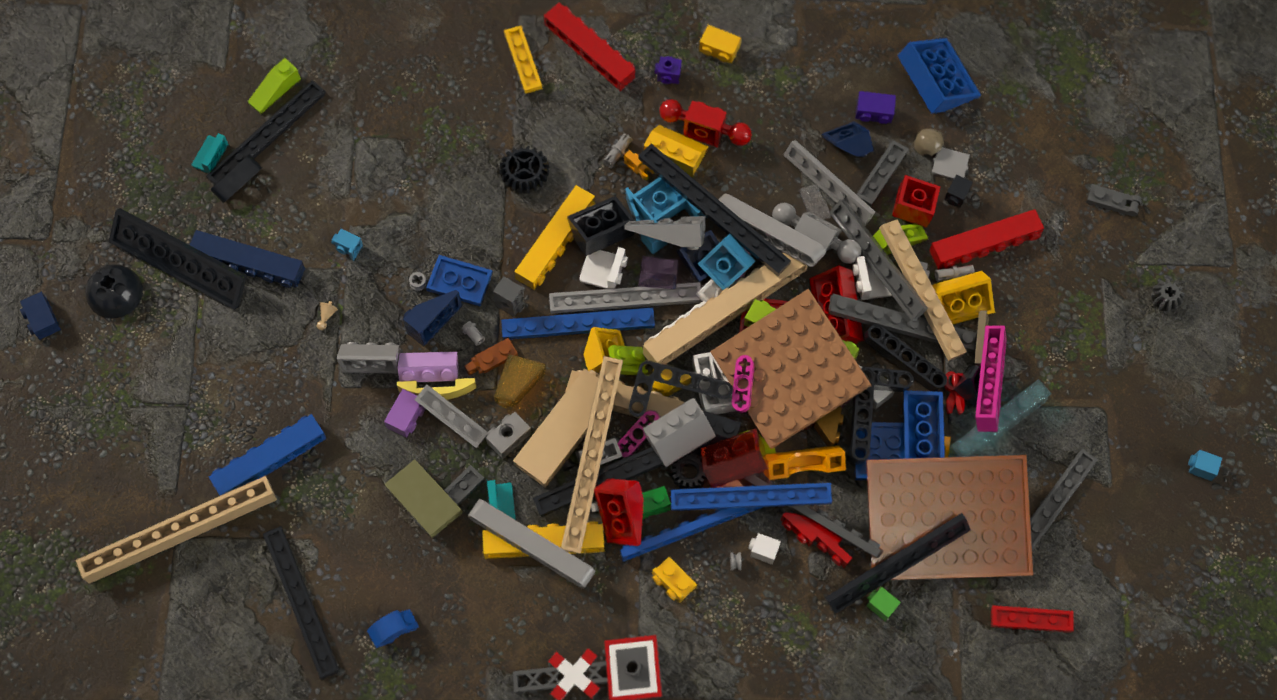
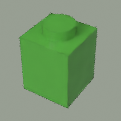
[867,587,901,622]

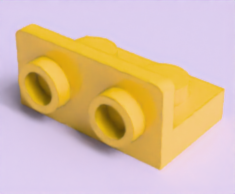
[652,557,697,603]

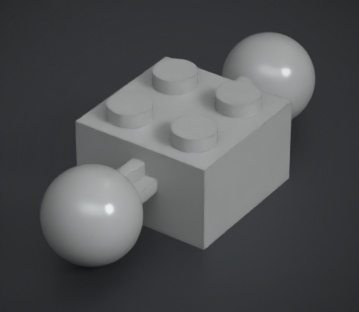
[772,203,861,263]

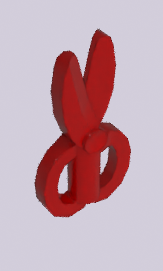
[944,371,965,415]

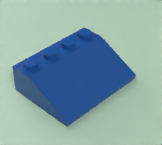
[898,38,981,113]

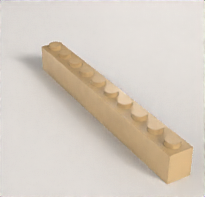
[643,252,808,364]
[76,476,277,584]

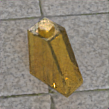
[495,354,546,408]

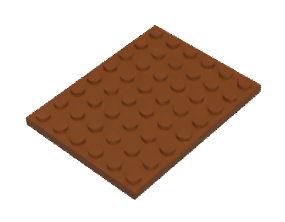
[866,455,1033,580]

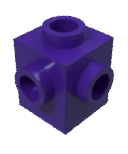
[654,56,682,84]

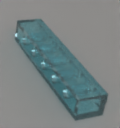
[949,379,1052,457]

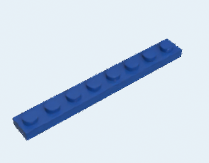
[501,308,655,340]
[671,483,832,511]
[620,507,763,562]

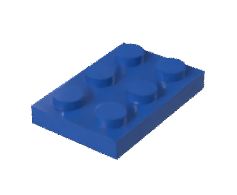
[426,255,493,307]

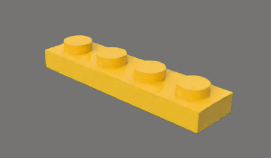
[504,26,542,94]

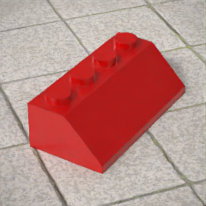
[809,266,864,344]

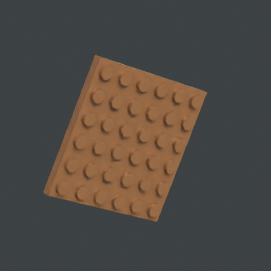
[710,289,872,449]

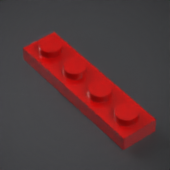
[991,605,1074,633]

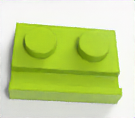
[608,345,648,375]

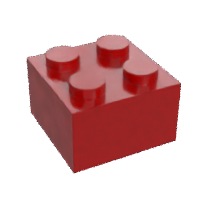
[892,175,940,228]

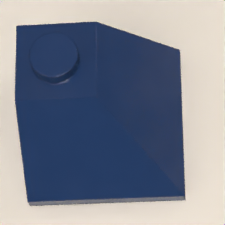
[822,121,874,157]

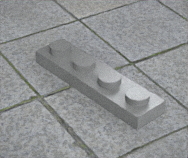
[415,384,488,448]

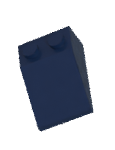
[403,290,462,347]

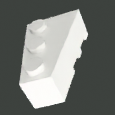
[692,352,743,415]

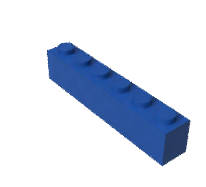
[209,414,327,496]

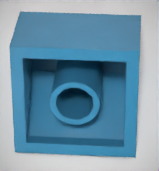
[698,234,755,290]

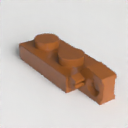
[465,338,518,375]

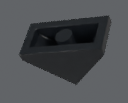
[954,365,980,407]

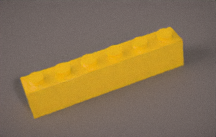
[514,185,595,290]
[483,522,604,559]

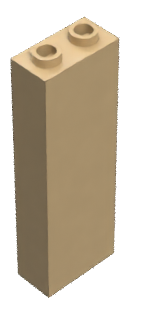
[513,368,616,488]

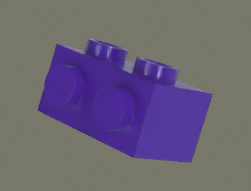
[855,91,896,124]

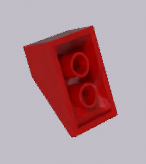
[594,478,644,546]

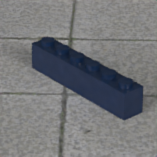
[189,230,305,288]

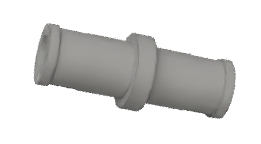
[603,134,633,168]
[935,265,975,282]

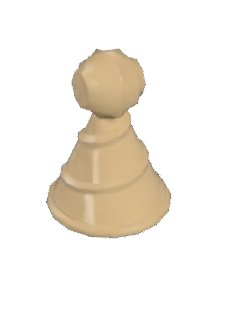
[316,301,338,330]

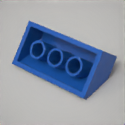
[903,391,945,459]

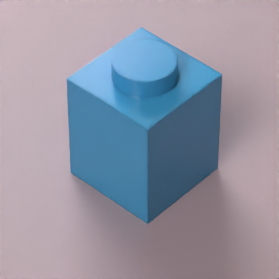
[1188,450,1222,481]

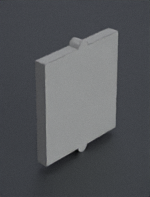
[931,147,970,180]

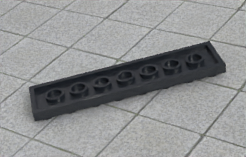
[109,208,247,310]

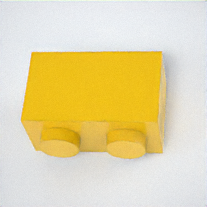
[699,25,741,64]

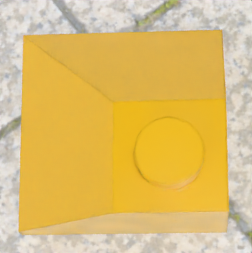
[583,327,625,373]

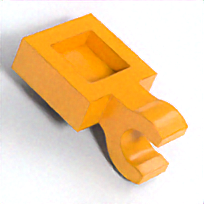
[624,150,654,180]

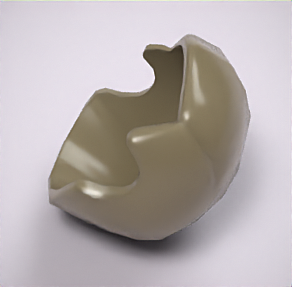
[913,128,944,156]

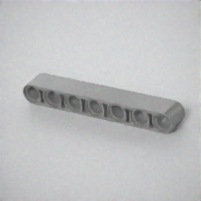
[719,194,826,267]
[468,499,596,589]

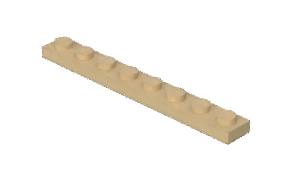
[879,220,967,361]

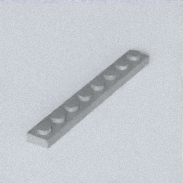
[549,282,702,314]

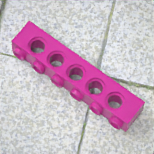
[975,326,1007,432]

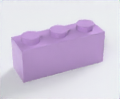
[398,352,459,382]

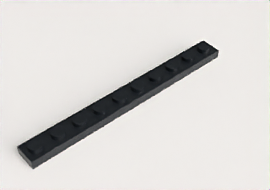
[638,144,791,276]

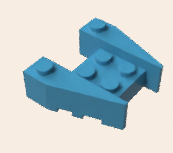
[625,176,707,254]

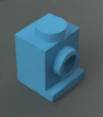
[331,229,363,261]

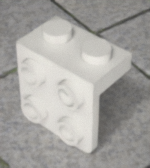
[580,247,628,289]
[852,256,892,300]

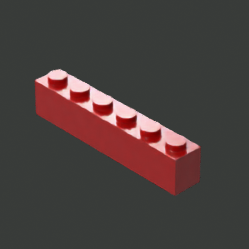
[544,3,635,91]
[929,209,1044,270]

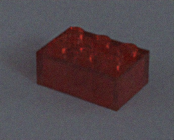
[701,428,768,488]

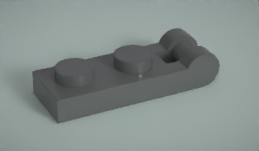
[1086,184,1142,217]

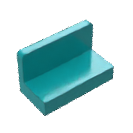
[192,133,228,173]
[487,480,516,520]

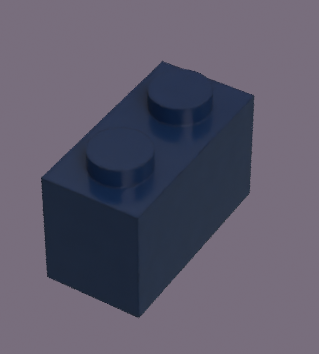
[20,291,61,340]

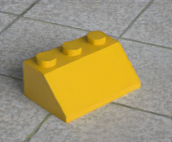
[643,125,709,177]
[932,271,995,324]

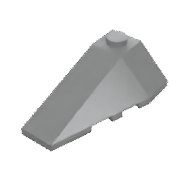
[625,216,706,250]

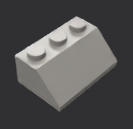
[337,342,401,374]
[643,398,716,467]

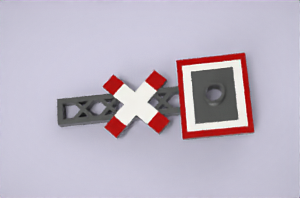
[513,635,663,700]

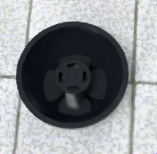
[85,264,143,318]

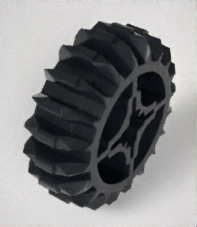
[500,145,549,194]

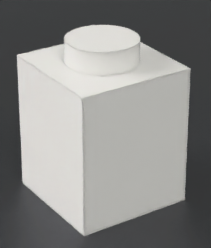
[748,533,781,565]

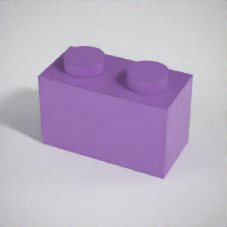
[384,389,425,438]

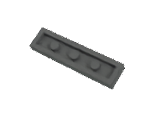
[856,140,909,207]
[414,465,485,535]

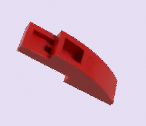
[781,512,852,568]

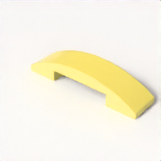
[397,378,476,400]

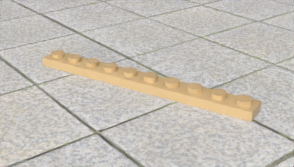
[561,356,623,554]

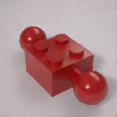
[659,99,752,148]

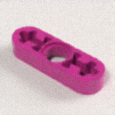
[732,355,755,413]
[618,410,661,457]

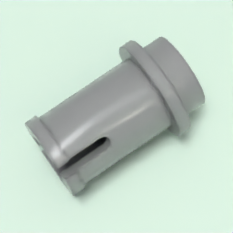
[462,321,485,346]

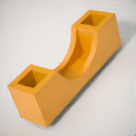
[763,445,846,480]

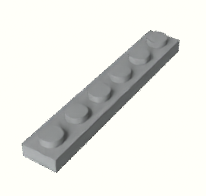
[784,140,875,226]

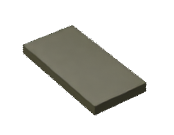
[384,459,463,538]

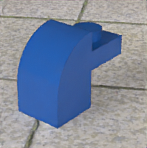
[367,609,419,648]

